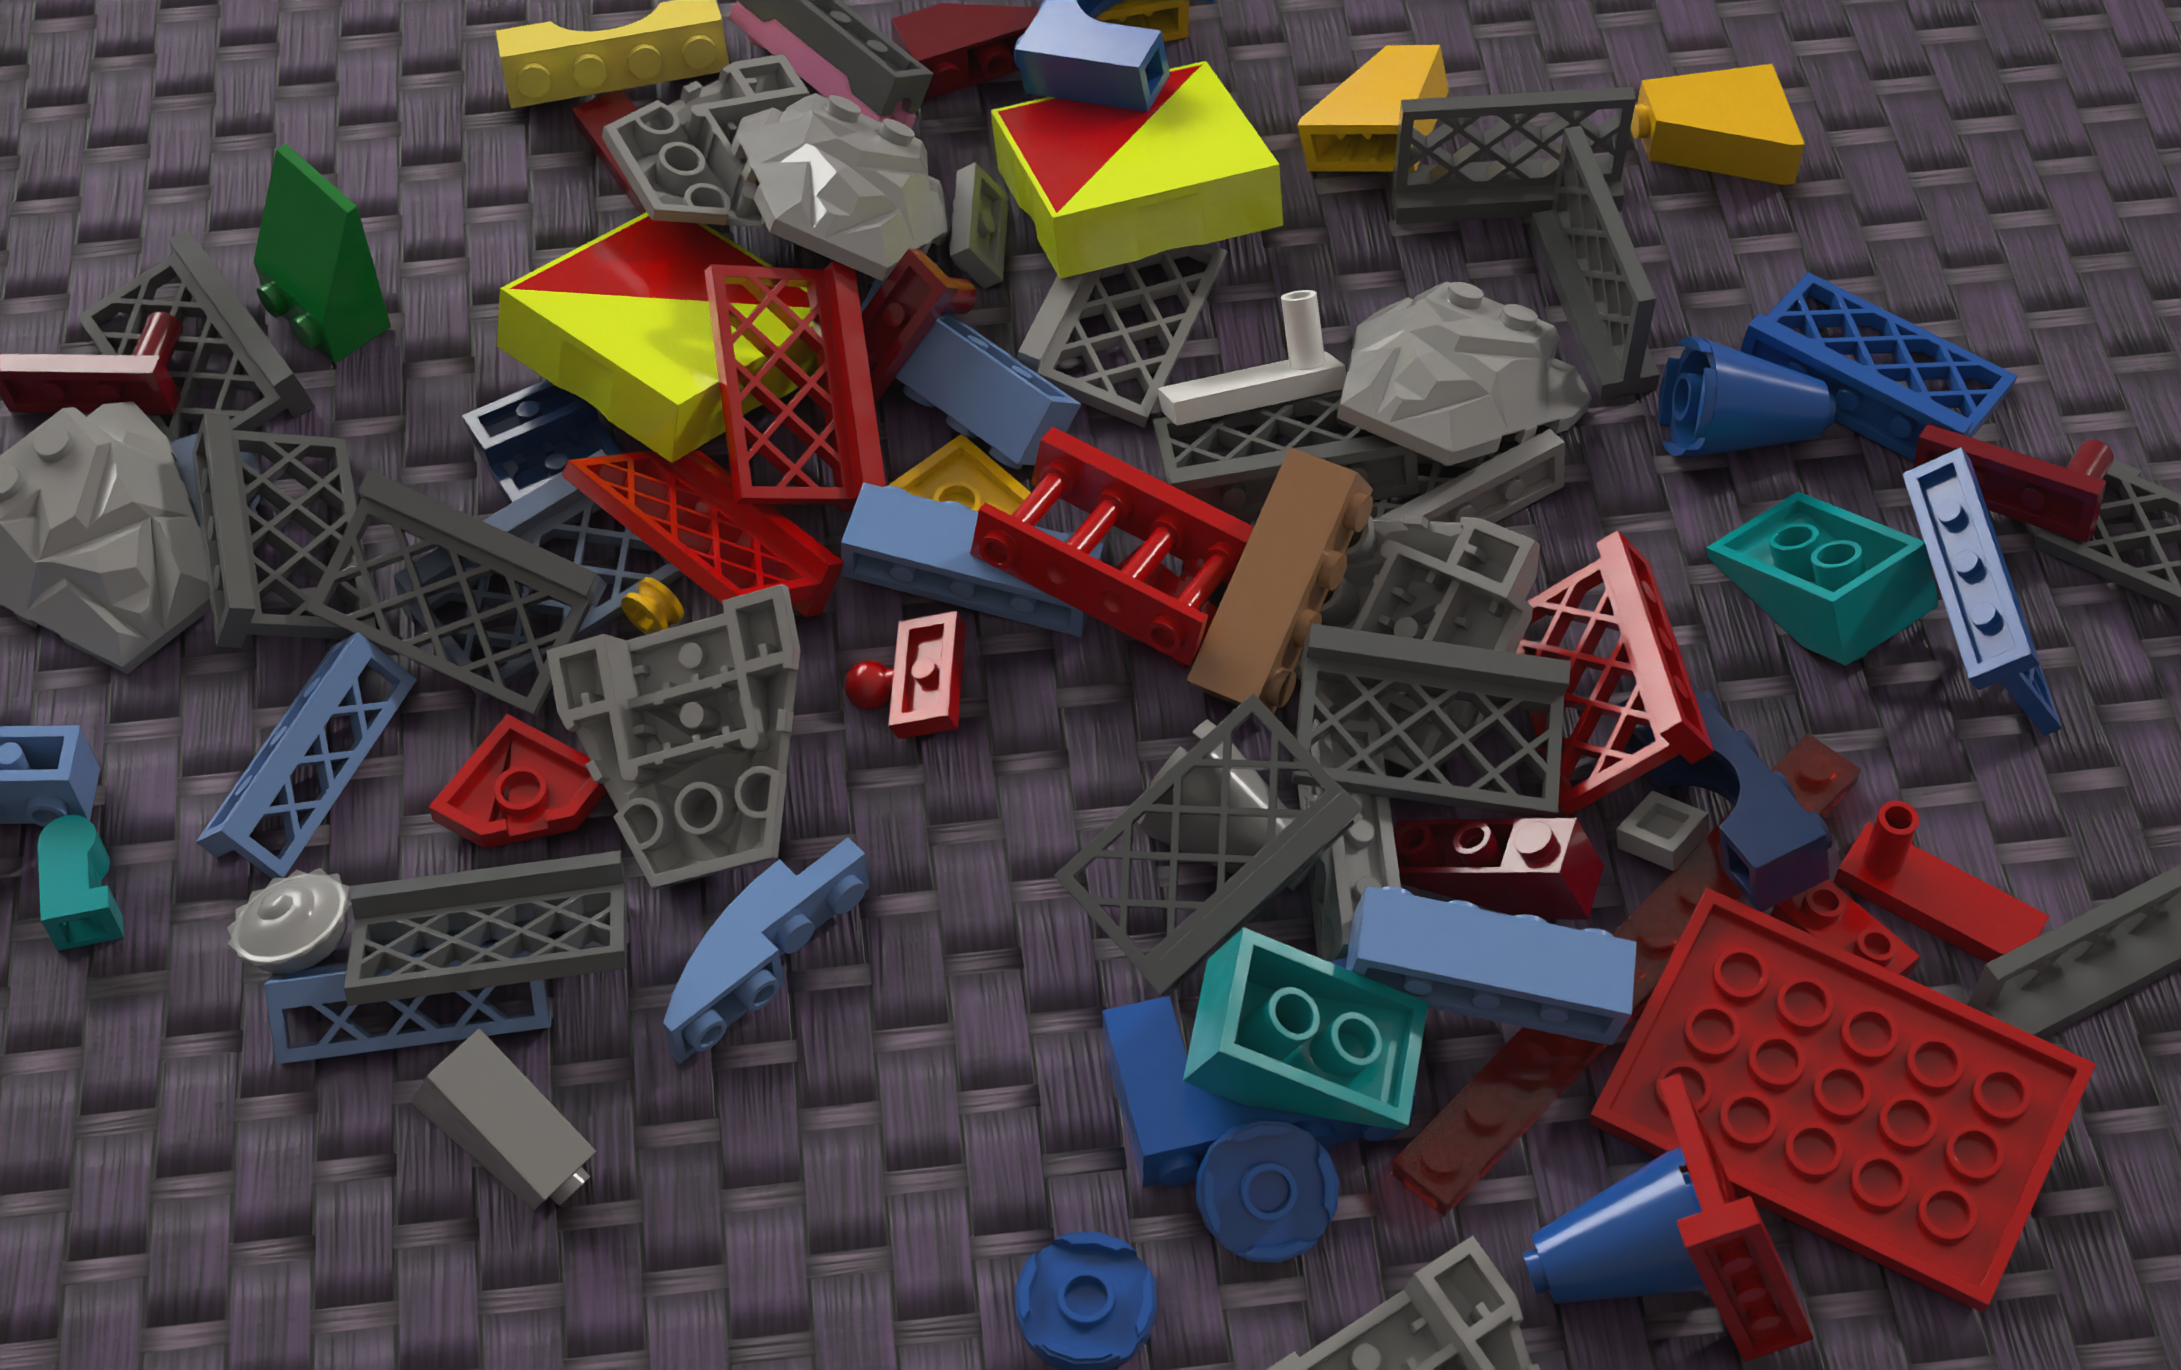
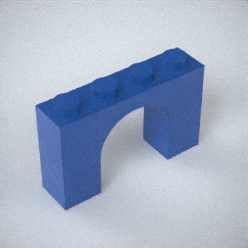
[1014,0,1216,112]
[1102,957,1416,1187]

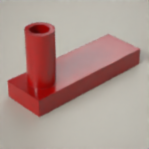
[1833,801,2050,963]

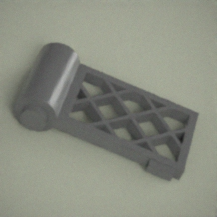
[2034,459,2181,610]

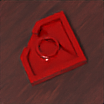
[428,714,607,849]

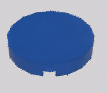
[1196,1119,1339,1263]
[1015,1231,1157,1370]

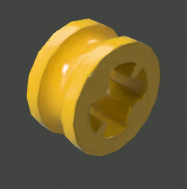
[621,577,684,635]

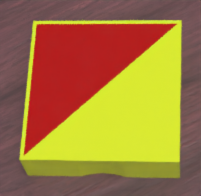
[991,61,1283,279]
[497,212,818,463]

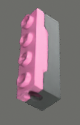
[729,0,934,129]

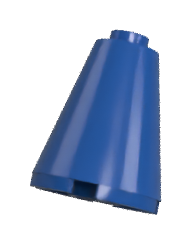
[1658,336,1836,458]
[1522,1147,1708,1304]

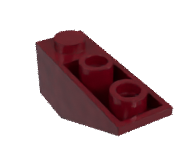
[891,3,1039,100]
[1393,818,1604,920]

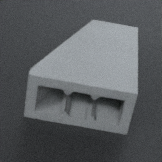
[410,1028,596,1211]

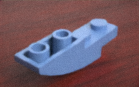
[663,837,869,1064]

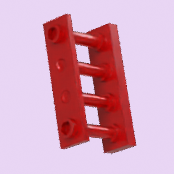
[970,426,1254,667]

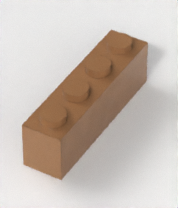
[1186,447,1373,714]

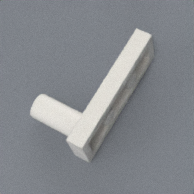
[1157,290,1346,426]

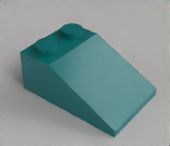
[1706,491,1939,666]
[1183,928,1428,1130]

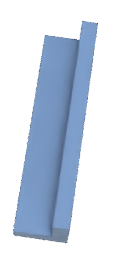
[195,632,417,879]
[264,941,552,1064]

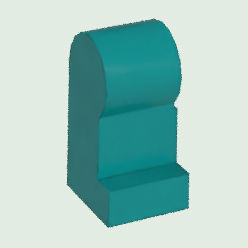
[38,815,124,951]

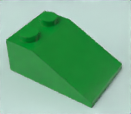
[253,144,391,364]

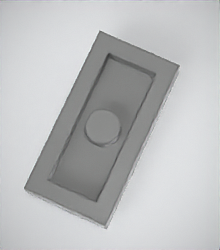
[949,162,1009,289]

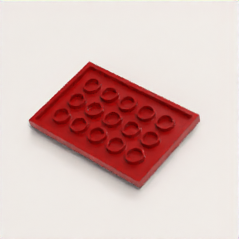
[1589,887,2096,1314]

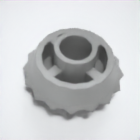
[226,868,351,974]

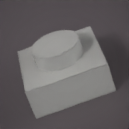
[1616,791,1710,871]

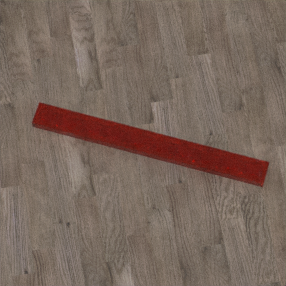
[1391,733,1861,1217]

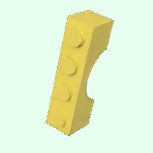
[496,0,729,108]

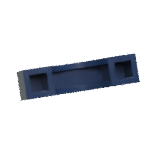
[1617,680,1832,912]

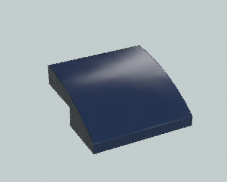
[462,380,623,505]

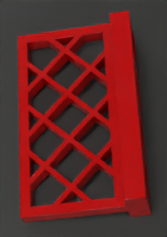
[705,261,886,512]
[562,449,845,617]
[1515,530,1714,816]
[1658,1073,1814,1362]

